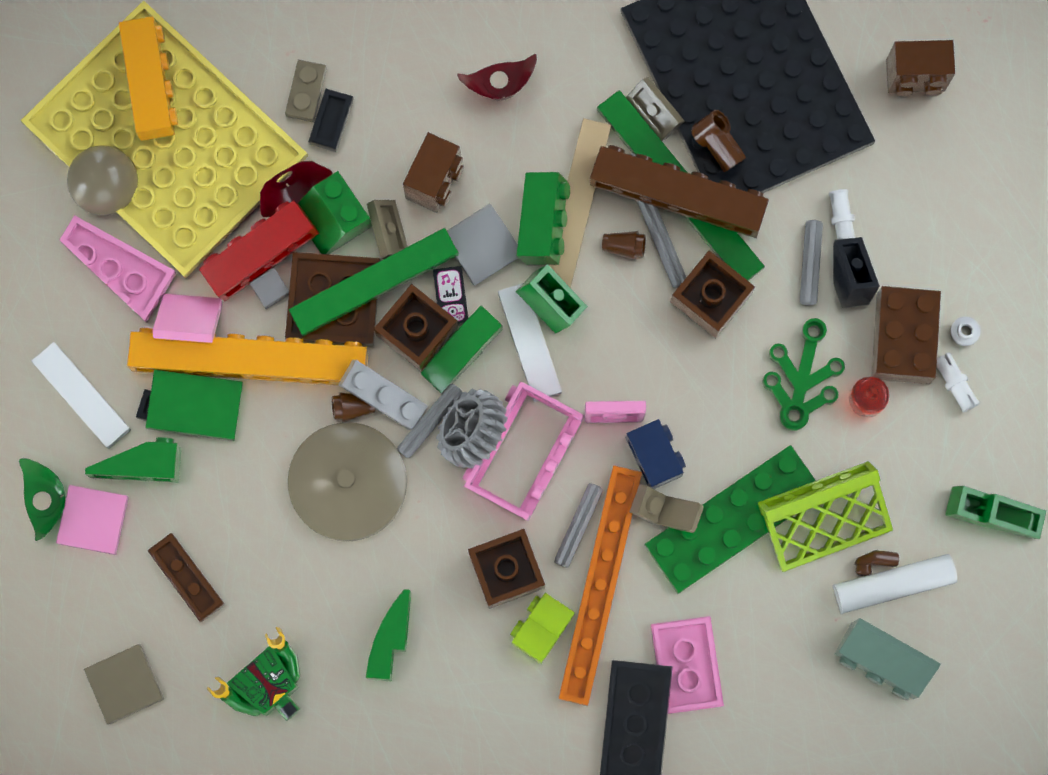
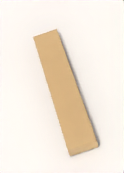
[549,118,611,288]

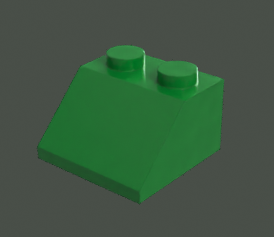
[298,171,372,255]

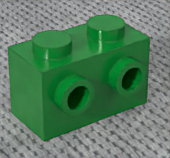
[515,264,588,334]

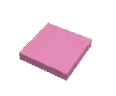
[153,294,222,343]
[584,401,646,423]
[56,485,129,555]

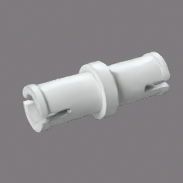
[829,189,855,240]
[937,352,980,413]

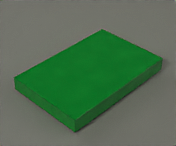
[146,369,243,441]

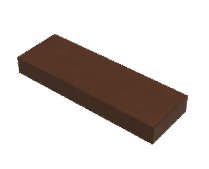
[147,533,225,622]

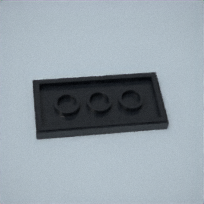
[600,660,673,775]

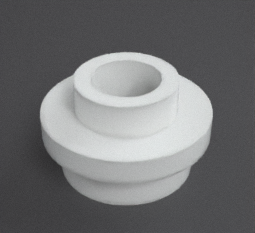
[950,317,981,346]

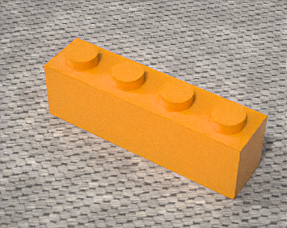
[119,16,178,141]

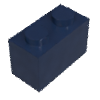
[625,419,686,489]

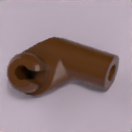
[854,550,899,576]

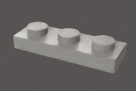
[338,359,428,430]

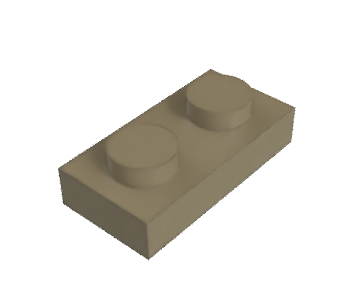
[285,59,327,122]
[626,77,684,141]
[367,200,408,259]

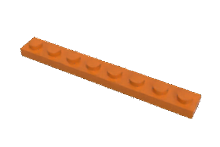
[559,465,642,706]

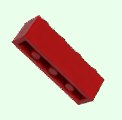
[199,200,319,301]

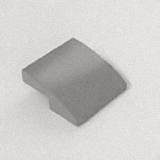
[447,204,518,286]

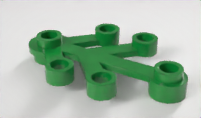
[762,318,845,431]

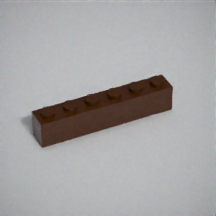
[590,145,769,239]

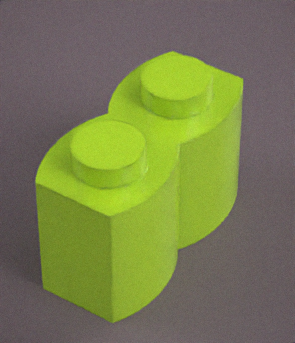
[510,592,575,664]

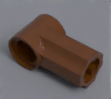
[691,110,746,172]

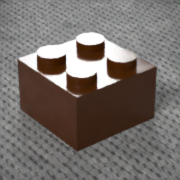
[886,40,955,96]
[403,132,464,213]
[670,250,755,339]
[374,283,458,372]
[468,529,545,609]

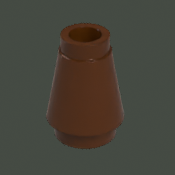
[602,231,646,260]
[332,392,376,422]

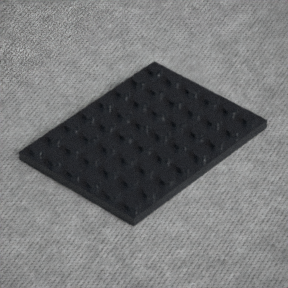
[621,0,875,193]

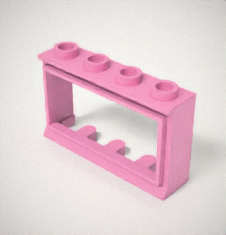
[462,381,584,521]

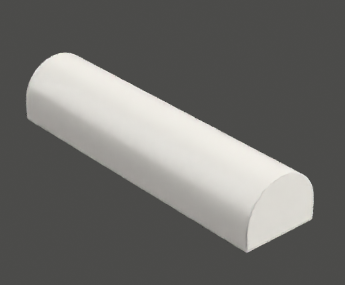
[832,554,957,614]

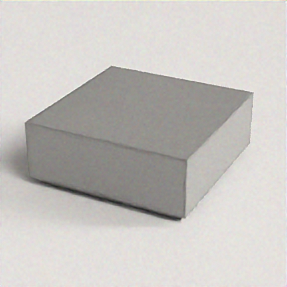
[250,268,289,309]

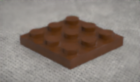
[285,252,381,346]

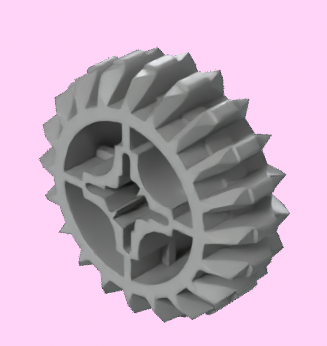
[436,389,508,469]

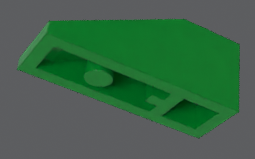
[85,437,181,483]

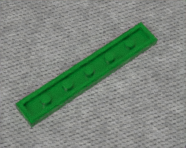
[288,228,459,337]

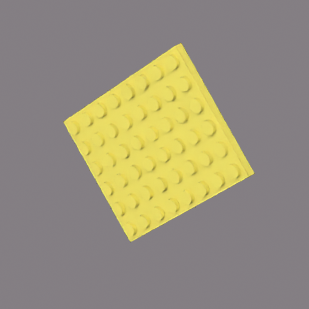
[20,1,308,279]

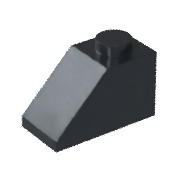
[833,237,880,308]

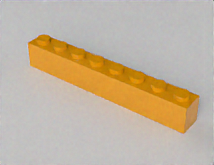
[127,328,369,385]

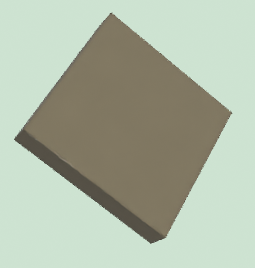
[84,644,164,725]

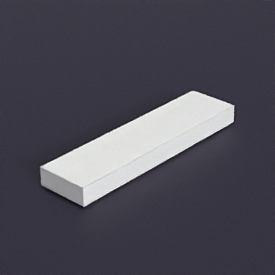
[498,283,562,402]
[32,342,131,449]

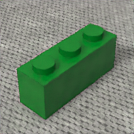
[516,172,570,265]

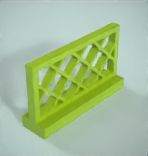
[758,461,893,572]

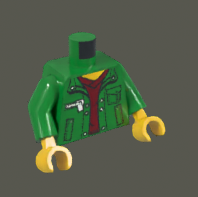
[207,627,300,721]

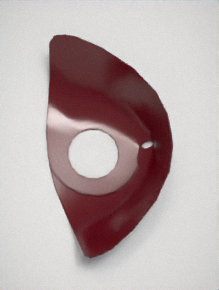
[457,54,537,101]
[260,161,333,217]

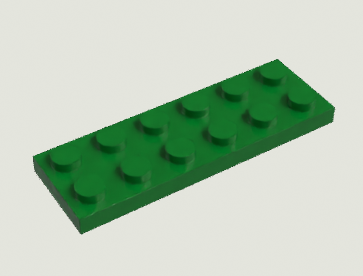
[644,445,816,594]

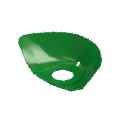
[19,458,65,541]

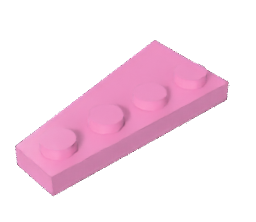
[60,215,176,323]

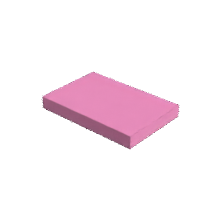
[651,616,724,714]

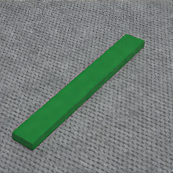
[597,90,765,281]

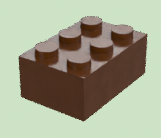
[871,286,941,384]

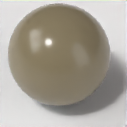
[67,145,138,215]

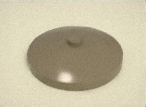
[288,422,407,541]

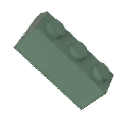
[835,618,941,700]

